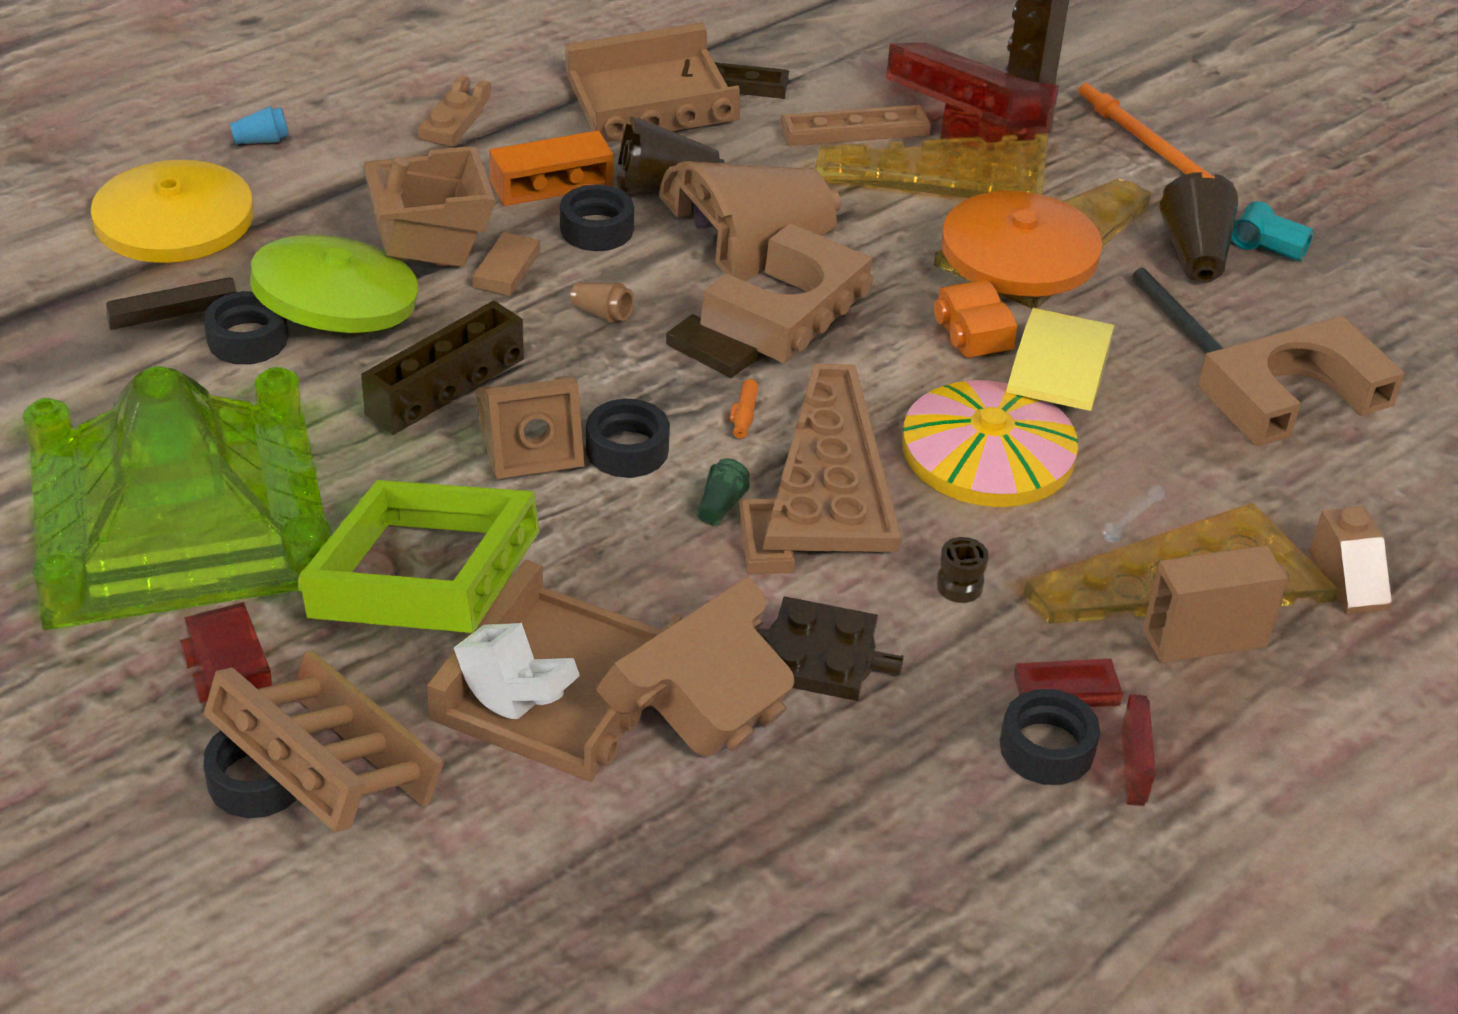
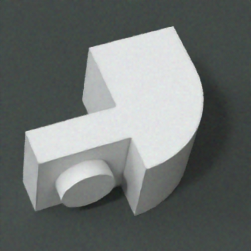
[454,623,580,719]

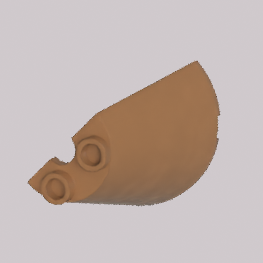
[659,161,841,281]

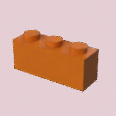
[489,130,614,206]

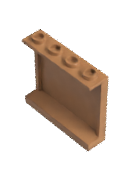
[565,22,740,143]
[427,559,682,782]

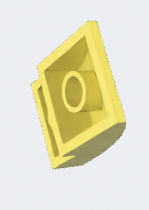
[1006,308,1115,411]

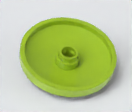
[249,235,418,333]

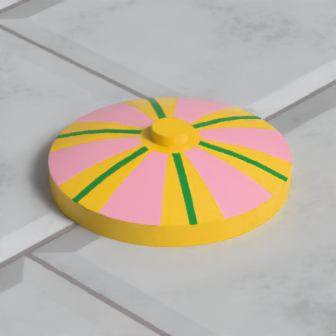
[902,380,1078,507]

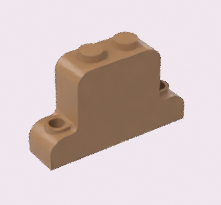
[596,576,794,756]

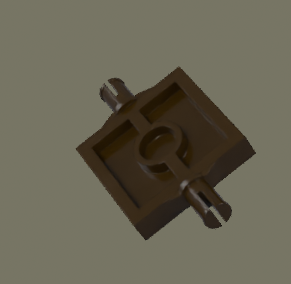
[757,596,904,701]

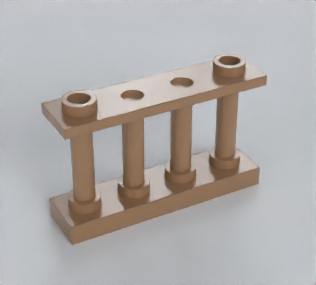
[203,651,444,833]

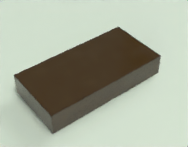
[666,314,758,379]

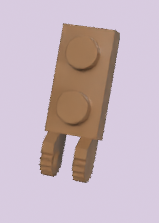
[418,75,491,147]

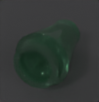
[696,458,750,526]

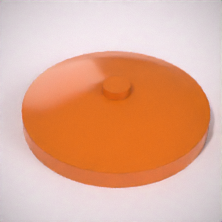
[941,191,1102,297]

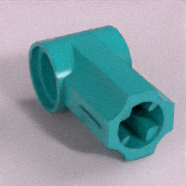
[1231,201,1315,262]

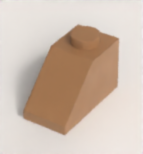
[1310,506,1392,614]

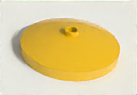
[91,160,254,263]

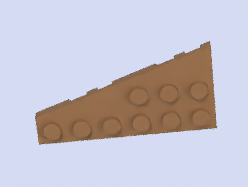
[763,363,902,552]

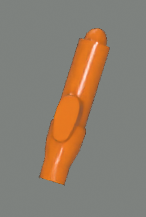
[730,379,759,439]

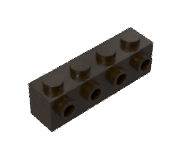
[1002,0,1069,109]
[361,300,524,435]

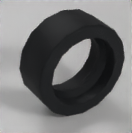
[560,184,634,251]
[204,291,288,365]
[586,398,670,478]
[999,689,1101,785]
[203,730,297,818]

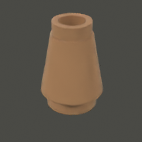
[570,282,634,323]

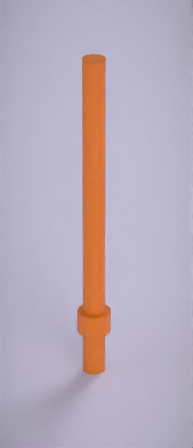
[1078,82,1215,179]

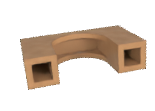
[700,223,873,364]
[1198,316,1405,447]

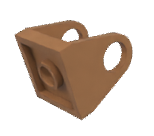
[476,376,584,479]

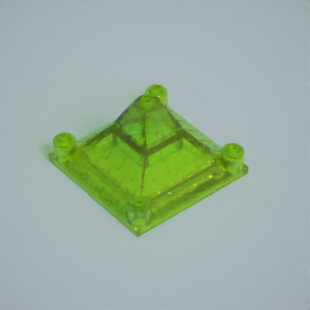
[22,366,331,631]

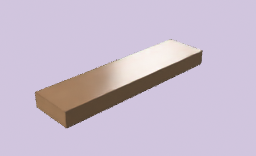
[780,105,931,146]

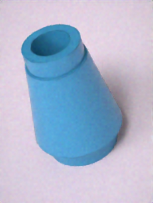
[230,106,289,145]

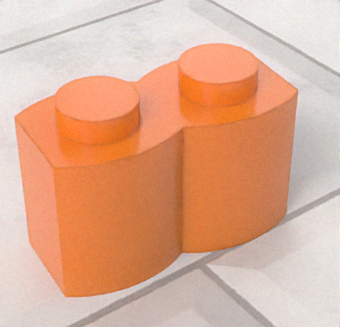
[934,279,1017,358]

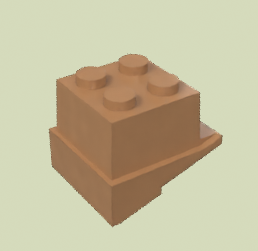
[363,147,495,267]

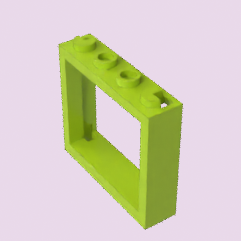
[298,480,539,633]

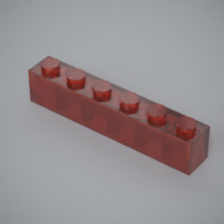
[886,42,1052,129]

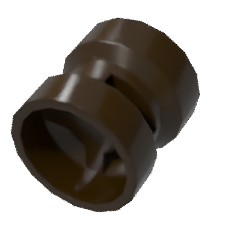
[937,537,989,603]

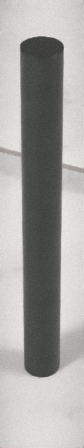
[1132,268,1224,354]

